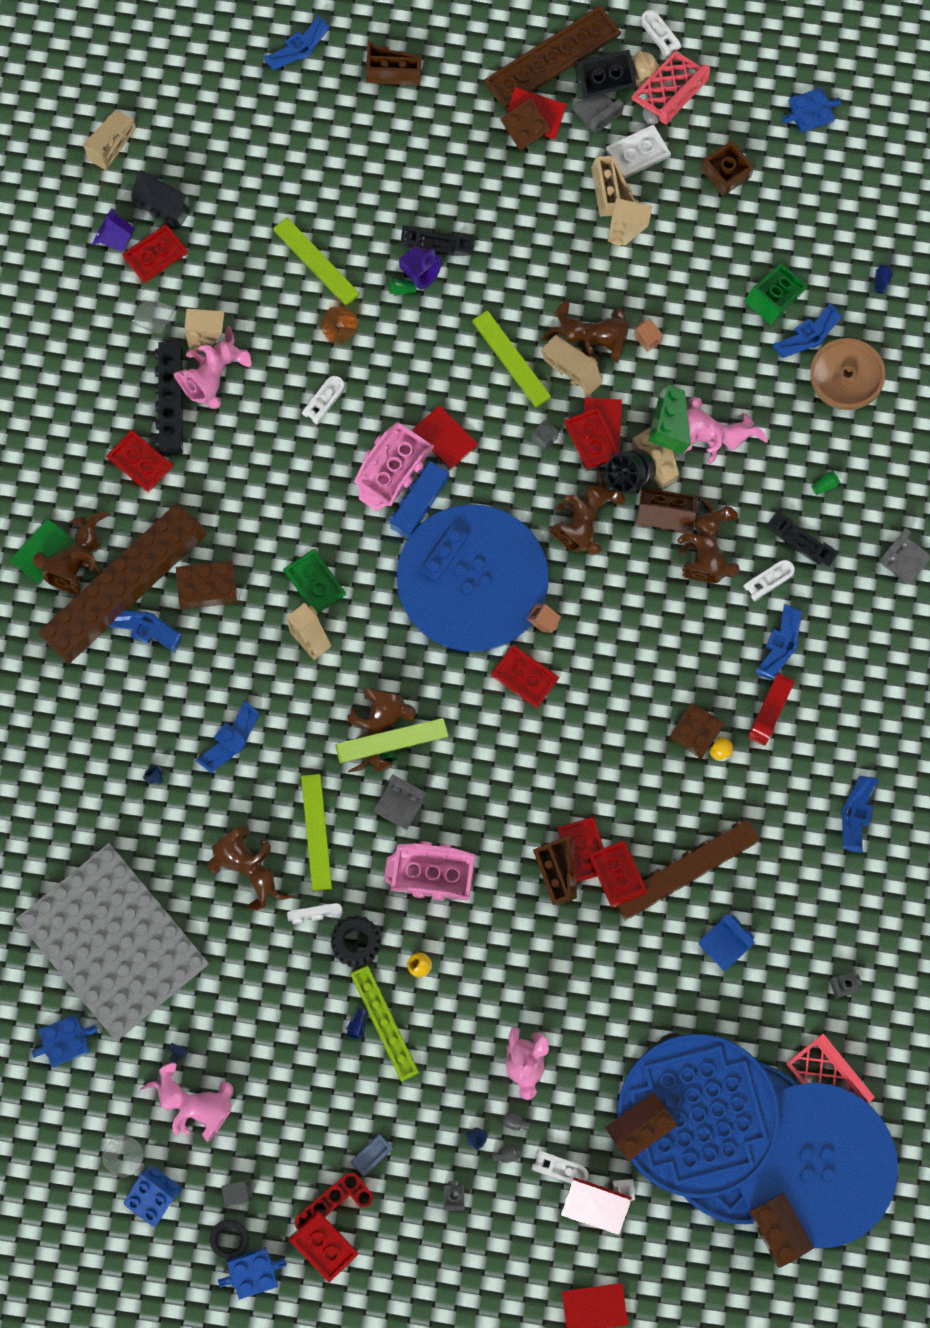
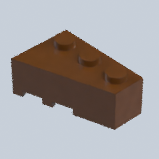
[366,41,421,85]
[533,835,577,906]

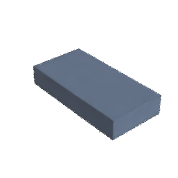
[350,1134,393,1177]

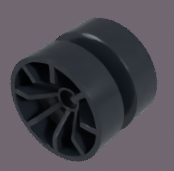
[605,449,656,493]

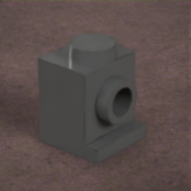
[829,972,862,999]
[444,1181,464,1211]

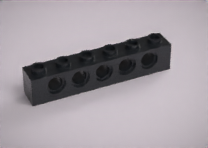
[155,341,183,454]

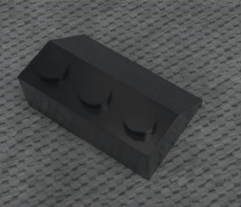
[573,50,637,98]
[131,170,191,229]

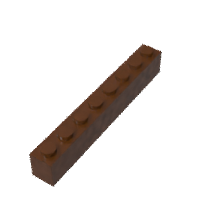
[616,820,760,921]

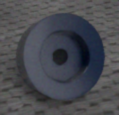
[143,765,164,785]
[167,1042,189,1063]
[466,1127,487,1150]

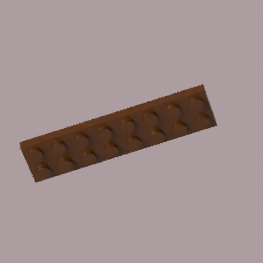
[484,6,621,109]

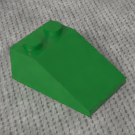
[744,263,808,325]

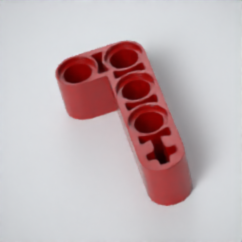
[747,672,795,746]
[295,1173,373,1229]

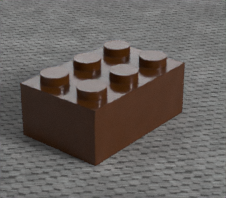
[175,561,238,610]

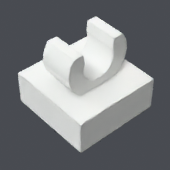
[613,1179,635,1200]

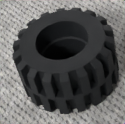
[331,915,381,968]

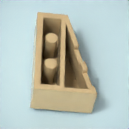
[591,156,639,217]
[608,198,653,246]
[184,309,224,354]
[631,428,679,490]
[286,603,331,660]

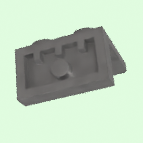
[572,93,624,135]
[879,528,930,585]
[374,774,426,830]

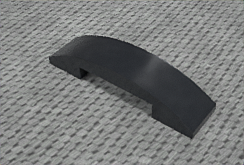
[400,225,475,256]
[766,510,840,568]

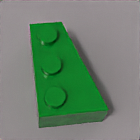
[648,384,691,454]

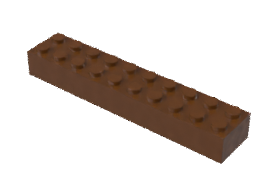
[37,503,207,665]

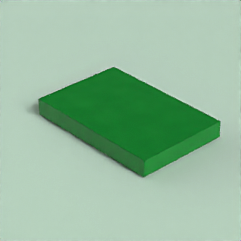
[9,519,75,585]
[283,549,346,614]

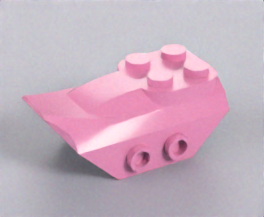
[354,422,434,511]
[384,841,475,901]

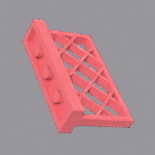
[632,51,710,124]
[786,1034,875,1103]

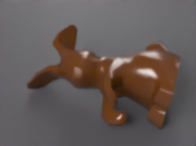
[541,301,630,364]
[548,469,626,556]
[677,499,740,583]
[33,512,110,596]
[347,688,416,773]
[207,825,294,910]

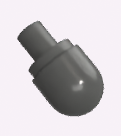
[503,1113,531,1131]
[491,1146,520,1163]

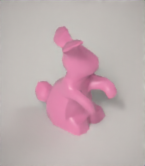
[173,326,252,409]
[684,397,768,464]
[505,1027,549,1100]
[140,1062,234,1142]

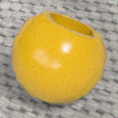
[709,737,733,761]
[407,952,432,978]

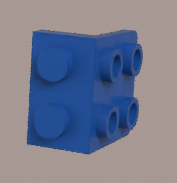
[699,914,756,971]
[124,1165,183,1227]

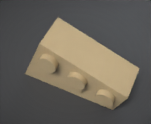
[83,110,136,171]
[541,335,602,398]

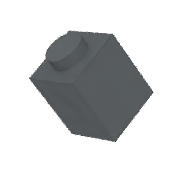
[531,419,559,452]
[221,1181,253,1207]

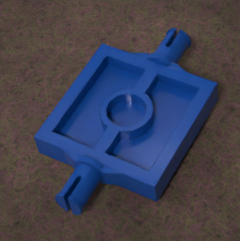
[782,87,841,133]
[31,1014,98,1068]
[218,1247,287,1300]

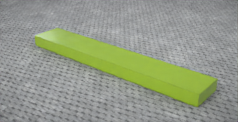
[273,217,360,307]
[472,310,551,408]
[335,718,449,763]
[301,774,332,892]
[350,965,419,1082]

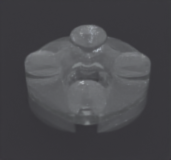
[102,1136,144,1177]

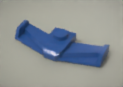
[264,15,330,70]
[773,303,842,358]
[755,604,802,679]
[108,610,181,653]
[195,701,259,773]
[841,776,879,853]

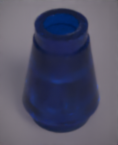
[874,265,893,294]
[346,1008,368,1040]

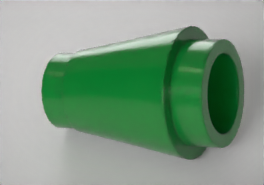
[389,278,416,296]
[811,470,840,495]

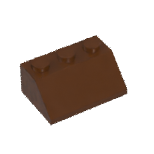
[636,488,697,533]
[605,1092,678,1161]
[748,1193,814,1268]

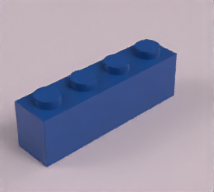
[389,462,449,539]

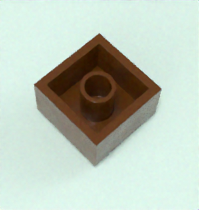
[500,99,551,152]
[701,141,754,196]
[669,702,725,760]

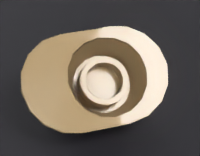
[631,51,663,88]

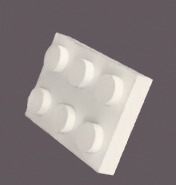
[606,124,671,179]

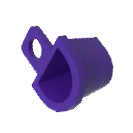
[92,208,135,252]
[399,246,441,289]

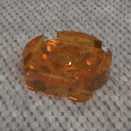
[321,307,358,344]

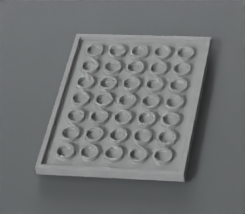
[16,843,209,1042]

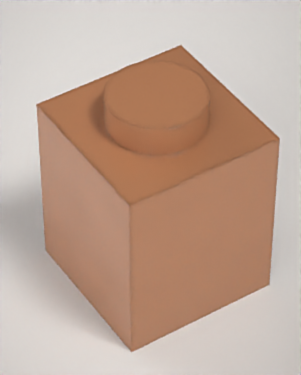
[634,319,663,353]
[526,603,561,633]

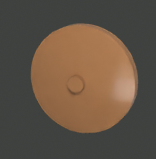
[810,338,885,410]

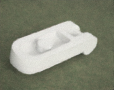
[641,10,681,57]
[302,376,344,425]
[743,560,794,602]
[287,903,343,924]
[531,1150,588,1184]

